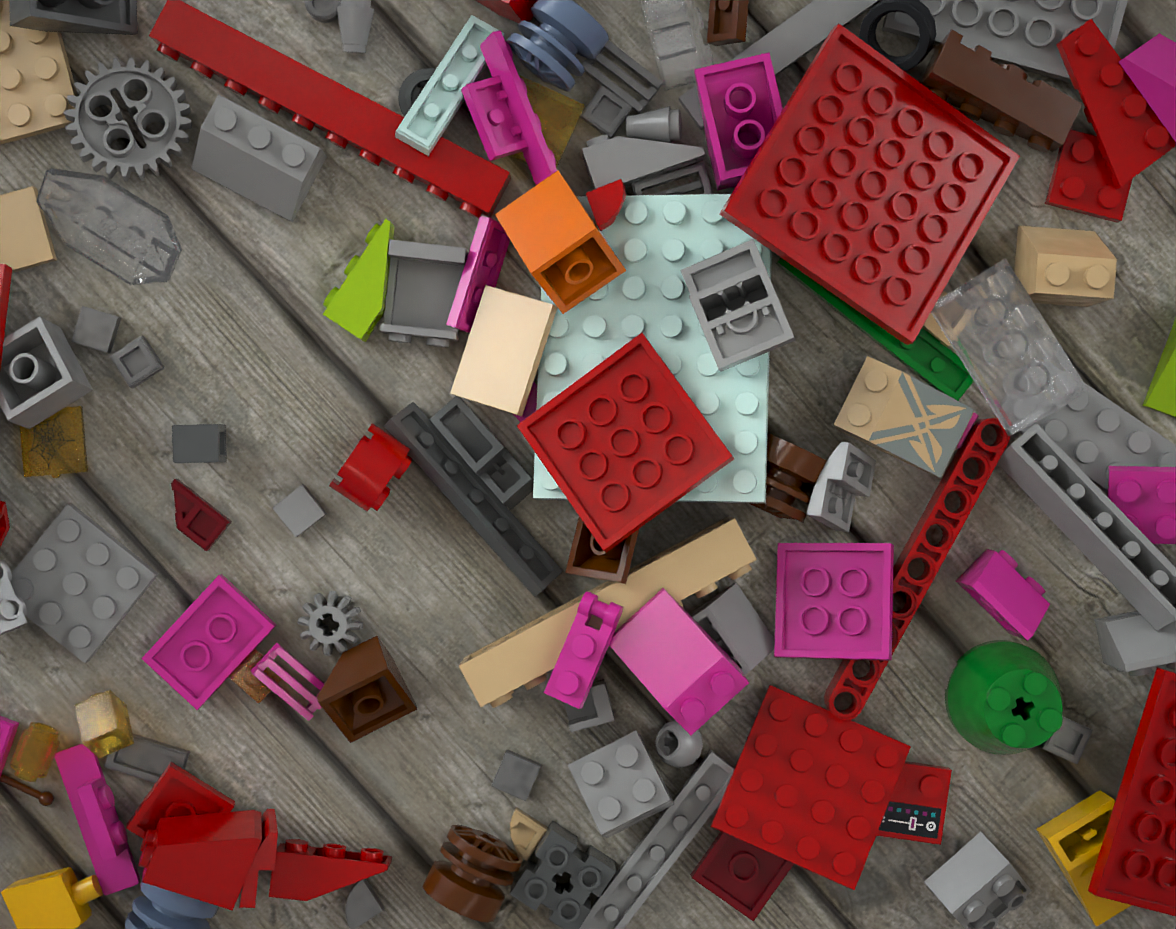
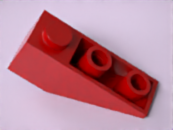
[269,839,392,901]

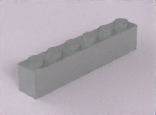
[998,423,1176,631]

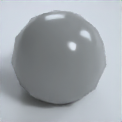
[655,720,703,768]

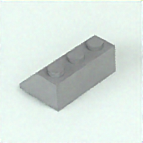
[191,94,327,222]

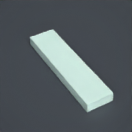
[395,15,504,156]

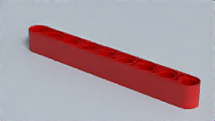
[824,418,1010,721]

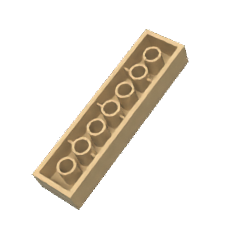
[459,516,757,708]

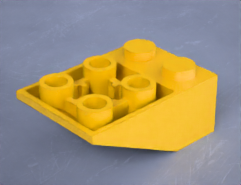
[1036,790,1132,927]

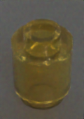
[10,722,60,782]

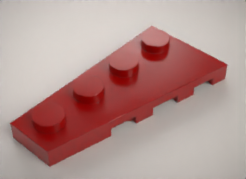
[1056,19,1176,189]

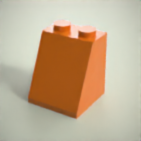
[495,170,626,314]

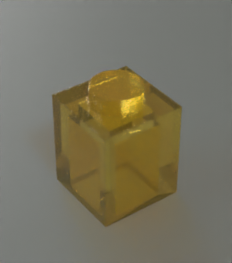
[75,690,134,758]

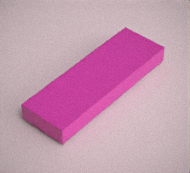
[446,216,510,334]

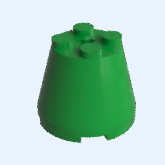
[945,640,1063,755]

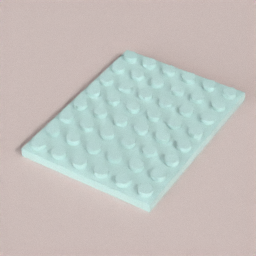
[533,194,772,503]

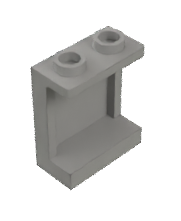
[380,240,468,348]

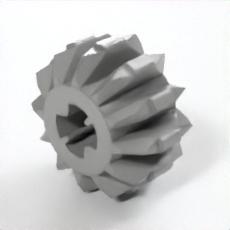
[297,591,363,656]

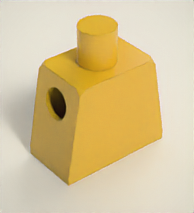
[1,867,103,929]

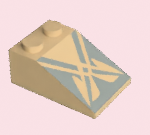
[834,356,975,479]

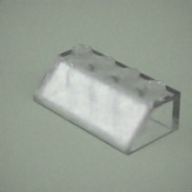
[931,258,1088,436]

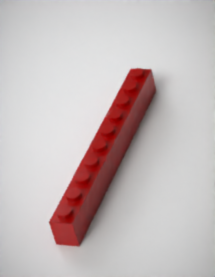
[149,0,511,219]

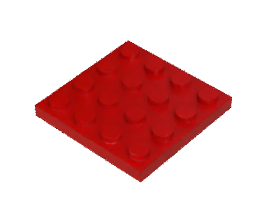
[516,333,734,552]
[710,685,911,890]

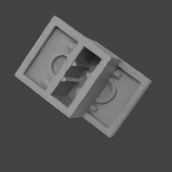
[681,239,796,372]

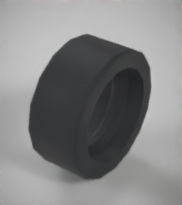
[859,0,936,72]

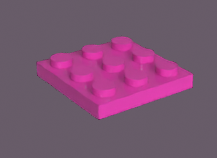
[774,543,894,661]

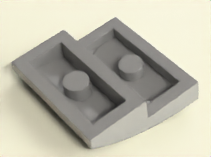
[806,442,876,532]

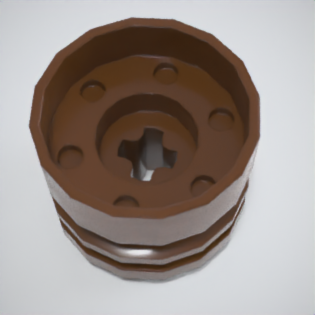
[749,433,827,523]
[422,824,523,923]

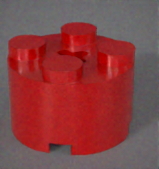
[329,423,412,512]

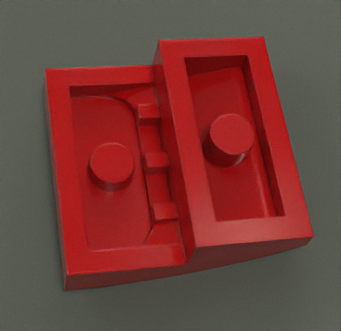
[239,809,278,908]

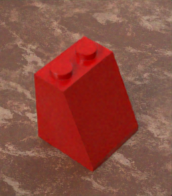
[138,810,262,911]

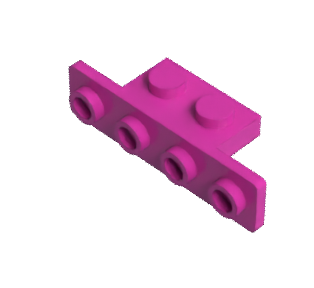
[461,30,557,185]
[54,741,141,895]

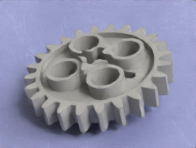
[64,57,192,182]

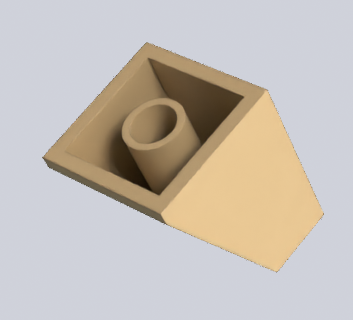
[1012,226,1117,307]

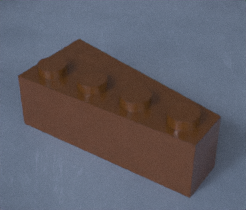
[920,29,1082,153]

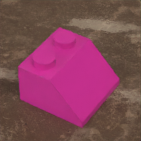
[956,549,1050,641]

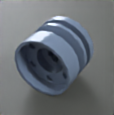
[506,0,609,92]
[125,882,219,929]

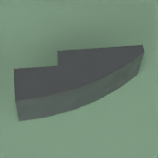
[429,396,534,510]

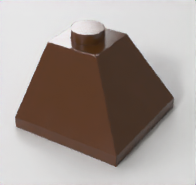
[565,516,639,584]
[317,636,417,743]

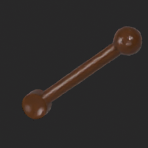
[0,774,54,806]

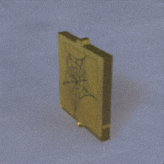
[19,406,88,478]

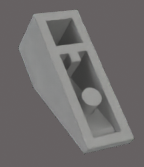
[582,134,705,189]

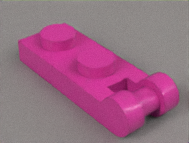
[544,591,623,709]

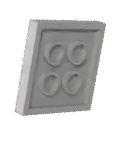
[10,503,159,663]

